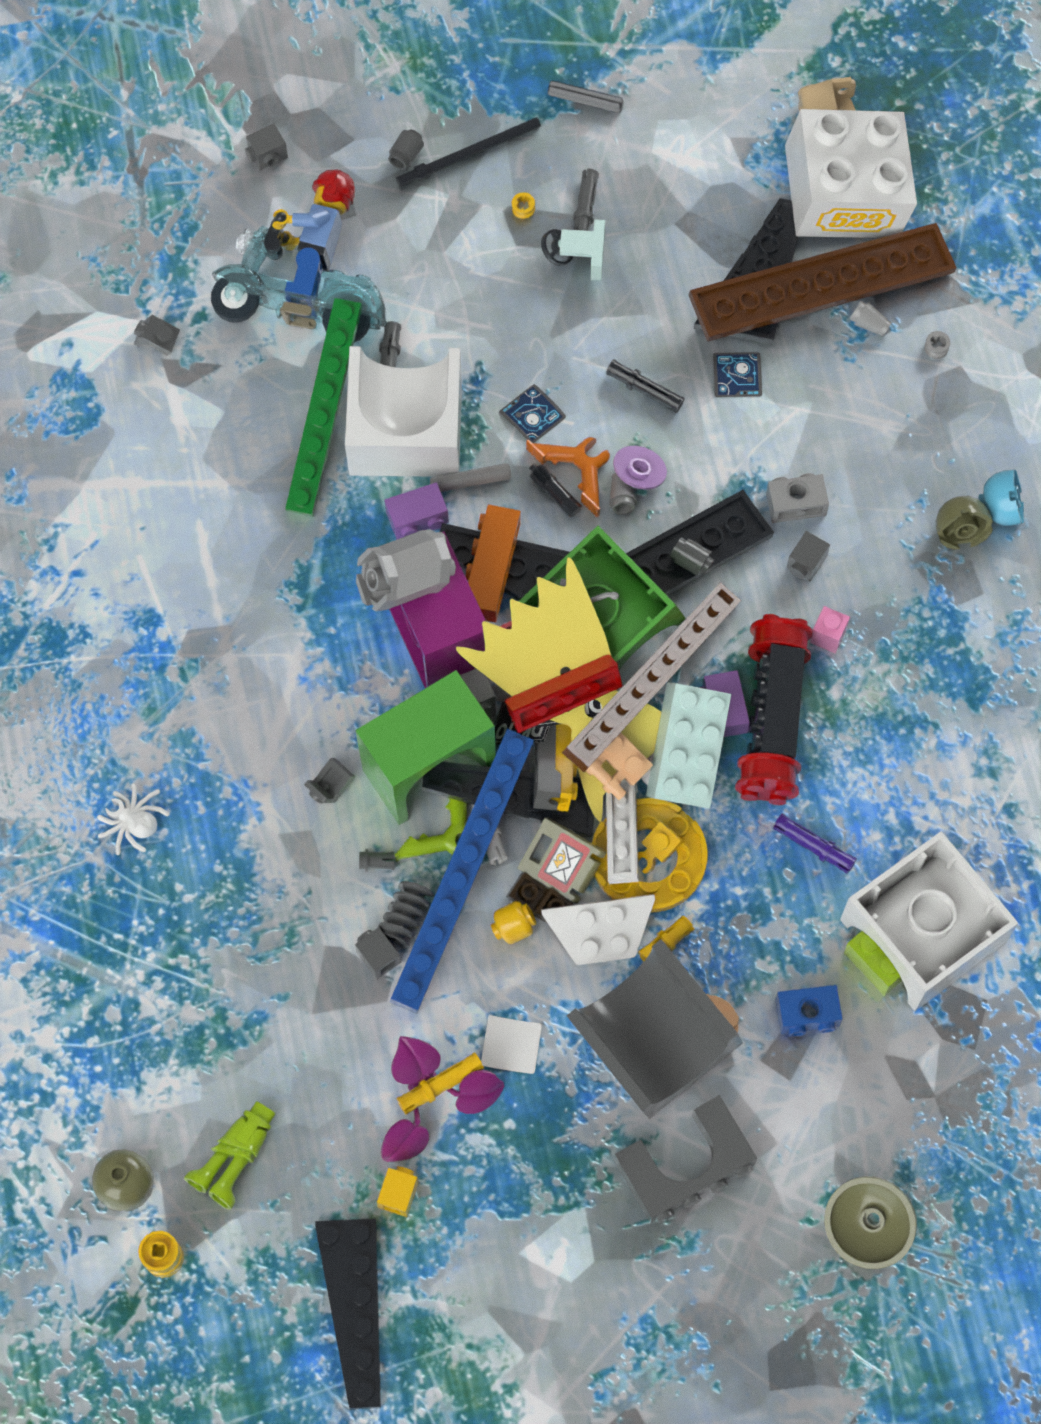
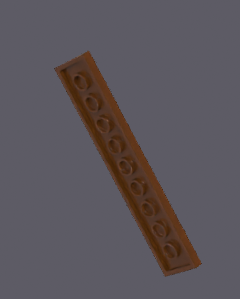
[688,223,957,342]

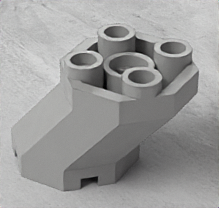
[356,529,456,611]

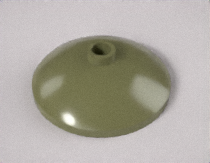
[824,1176,917,1269]

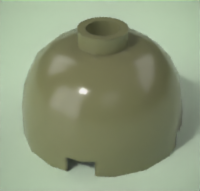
[935,496,993,550]
[92,1149,154,1212]

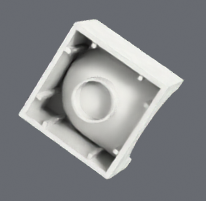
[345,346,462,477]

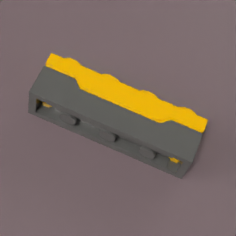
[533,724,578,811]

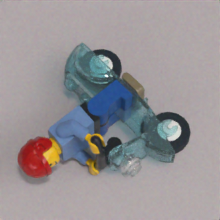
[211,169,387,343]

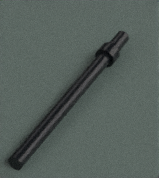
[396,117,541,187]

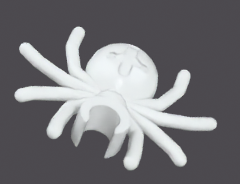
[97,783,170,855]

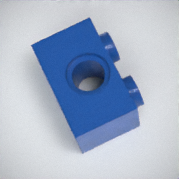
[775,985,843,1037]

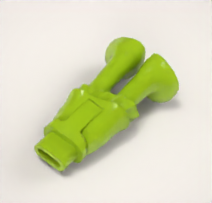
[184,1101,276,1210]

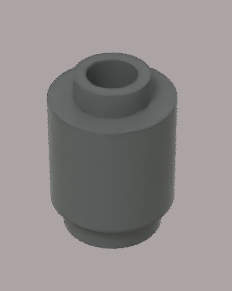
[388,129,424,170]
[670,537,714,576]

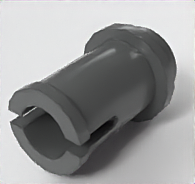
[359,849,394,872]

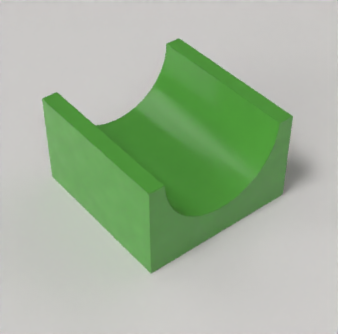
[519,525,686,670]

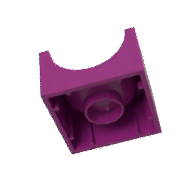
[389,532,486,688]

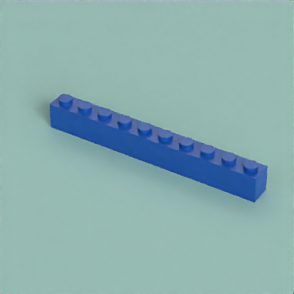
[390,729,534,1014]

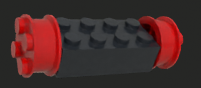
[735,614,813,805]

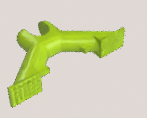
[395,798,468,862]

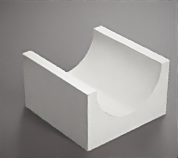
[840,831,1018,1011]

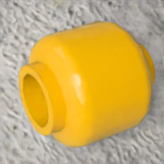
[491,901,537,944]

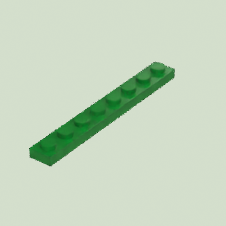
[285,298,362,517]

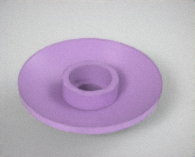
[613,446,667,490]

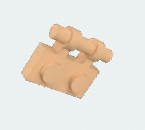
[586,733,653,800]

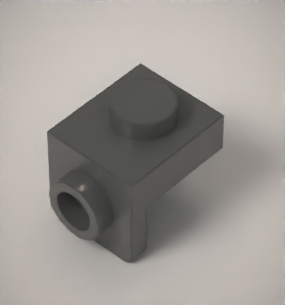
[134,315,180,355]
[304,758,356,804]

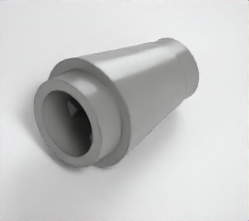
[850,301,892,336]
[609,473,637,515]

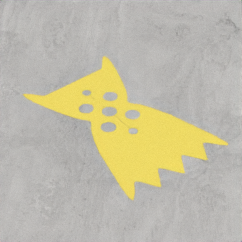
[456,557,661,822]

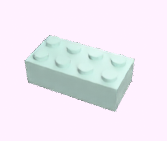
[646,683,731,809]

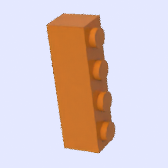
[465,504,521,623]

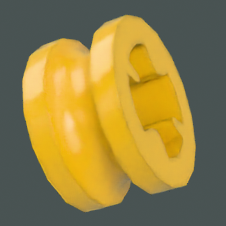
[511,192,535,219]

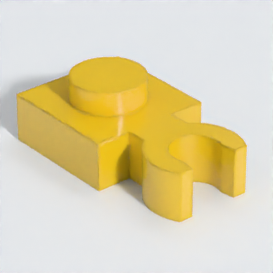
[638,821,684,874]

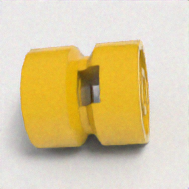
[138,1231,184,1278]

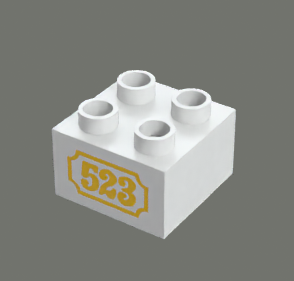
[785,109,917,238]

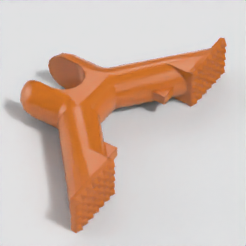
[526,437,610,517]

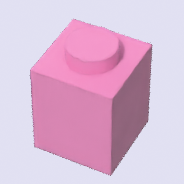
[810,606,850,654]

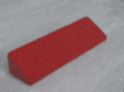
[505,655,623,733]

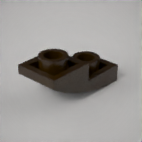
[506,872,574,924]

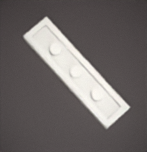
[606,779,639,884]

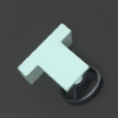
[541,220,605,280]

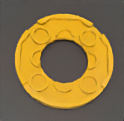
[591,798,708,913]

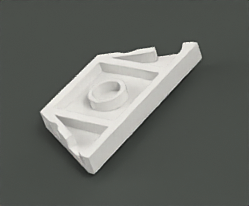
[541,894,655,965]

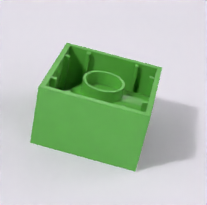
[355,670,496,825]

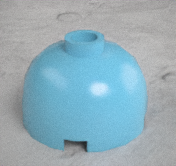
[978,470,1025,526]

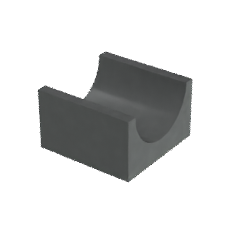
[566,939,743,1119]

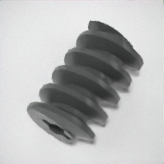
[378,881,435,948]

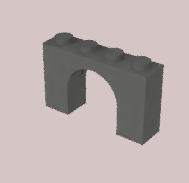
[614,1095,757,1224]

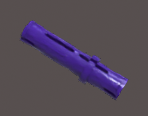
[773,813,857,874]

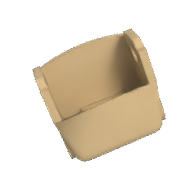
[798,77,856,111]

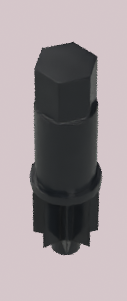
[529,463,582,517]

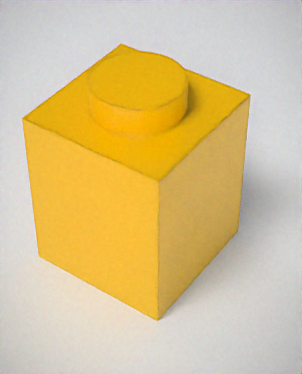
[377,1166,419,1217]

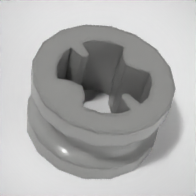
[925,331,950,359]

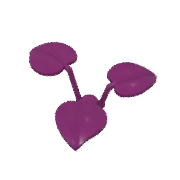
[381,1036,504,1162]

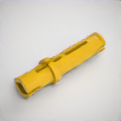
[396,1052,484,1115]

